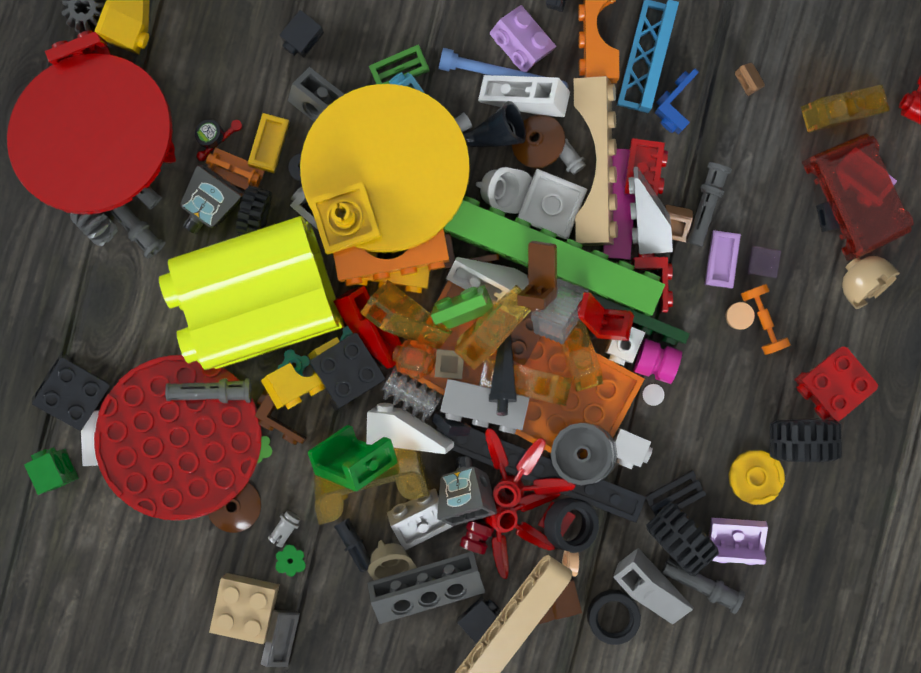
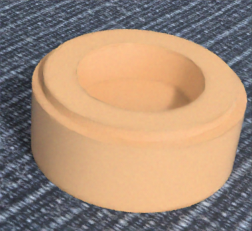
[725,302,755,330]
[562,550,579,577]

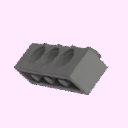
[288,67,345,122]
[367,552,485,624]

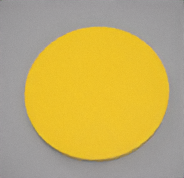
[300,84,470,253]

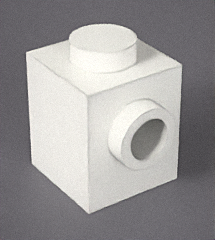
[604,327,645,366]
[613,428,653,469]

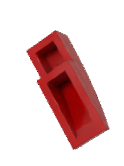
[333,285,407,369]

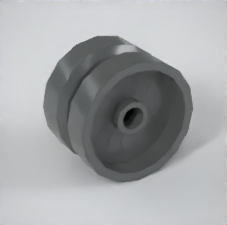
[551,423,618,485]

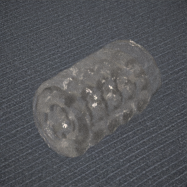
[381,366,442,423]

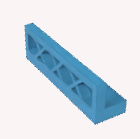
[617,0,679,113]

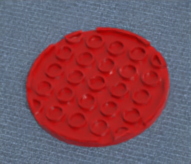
[7,54,173,214]
[94,355,262,520]

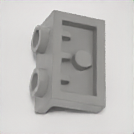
[387,489,453,550]

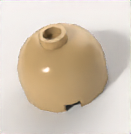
[842,256,900,309]

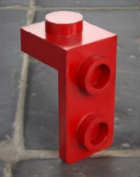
[631,253,673,313]
[578,292,634,341]

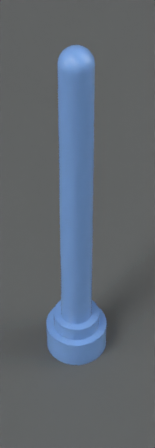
[439,48,568,88]

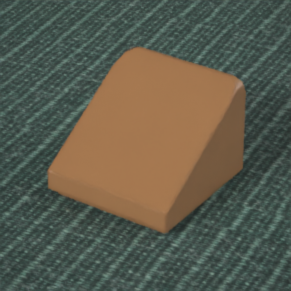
[735,63,765,96]
[665,205,693,242]

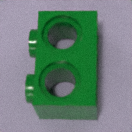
[24,447,79,495]

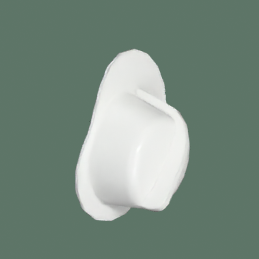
[476,167,532,214]

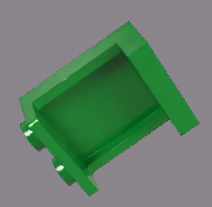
[308,425,398,492]

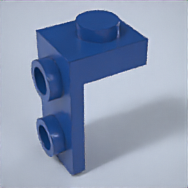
[655,68,699,135]

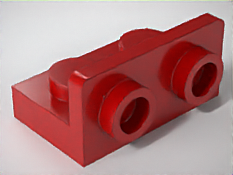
[623,138,668,196]

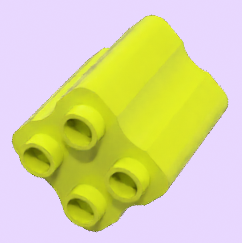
[159,216,344,370]

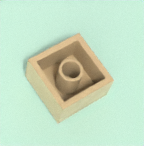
[209,573,280,644]

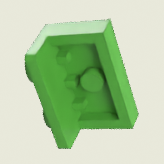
[431,285,495,330]

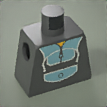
[180,165,245,234]
[437,456,497,526]

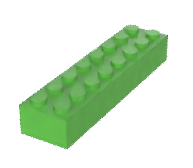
[444,196,665,316]

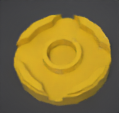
[729,450,785,505]

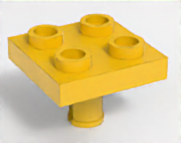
[309,181,381,255]

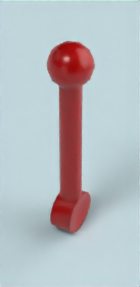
[197,120,242,161]

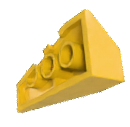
[95,0,150,55]

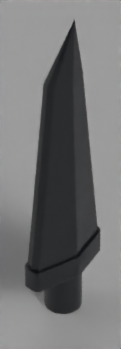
[489,324,517,416]

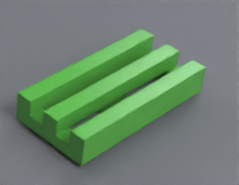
[369,44,430,84]

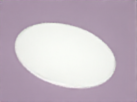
[643,384,664,406]

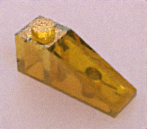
[479,358,572,406]

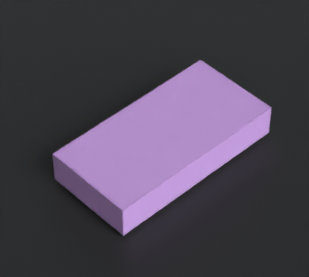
[705,230,741,289]

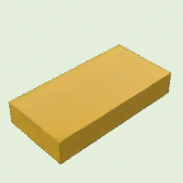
[248,113,290,173]

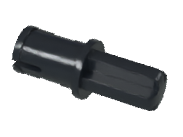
[334,518,371,572]

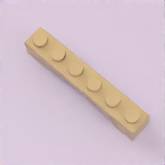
[574,76,618,246]

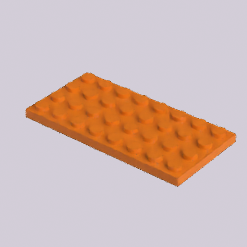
[400,280,645,458]

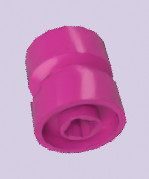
[634,339,682,384]

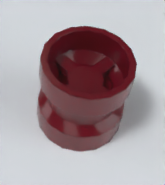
[459,520,494,554]

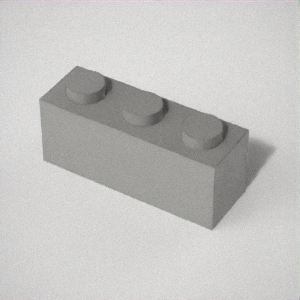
[440,379,530,434]

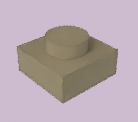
[434,349,464,379]

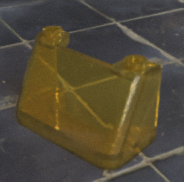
[314,447,431,525]

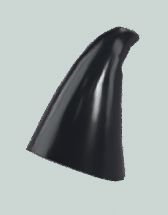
[462,101,526,147]

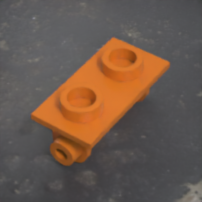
[206,147,265,190]

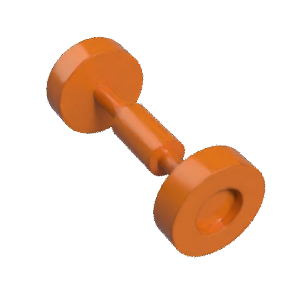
[741,284,791,355]

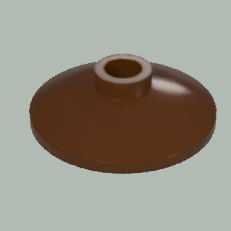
[512,115,565,168]
[208,482,261,533]

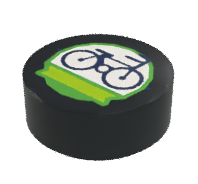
[195,120,224,149]

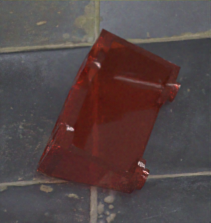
[802,133,914,261]

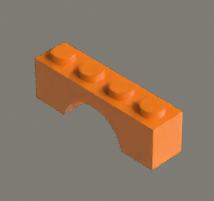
[578,0,619,83]
[333,228,450,286]

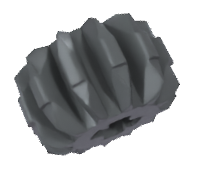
[62,0,105,33]
[70,212,118,246]

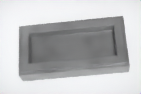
[261,610,300,667]

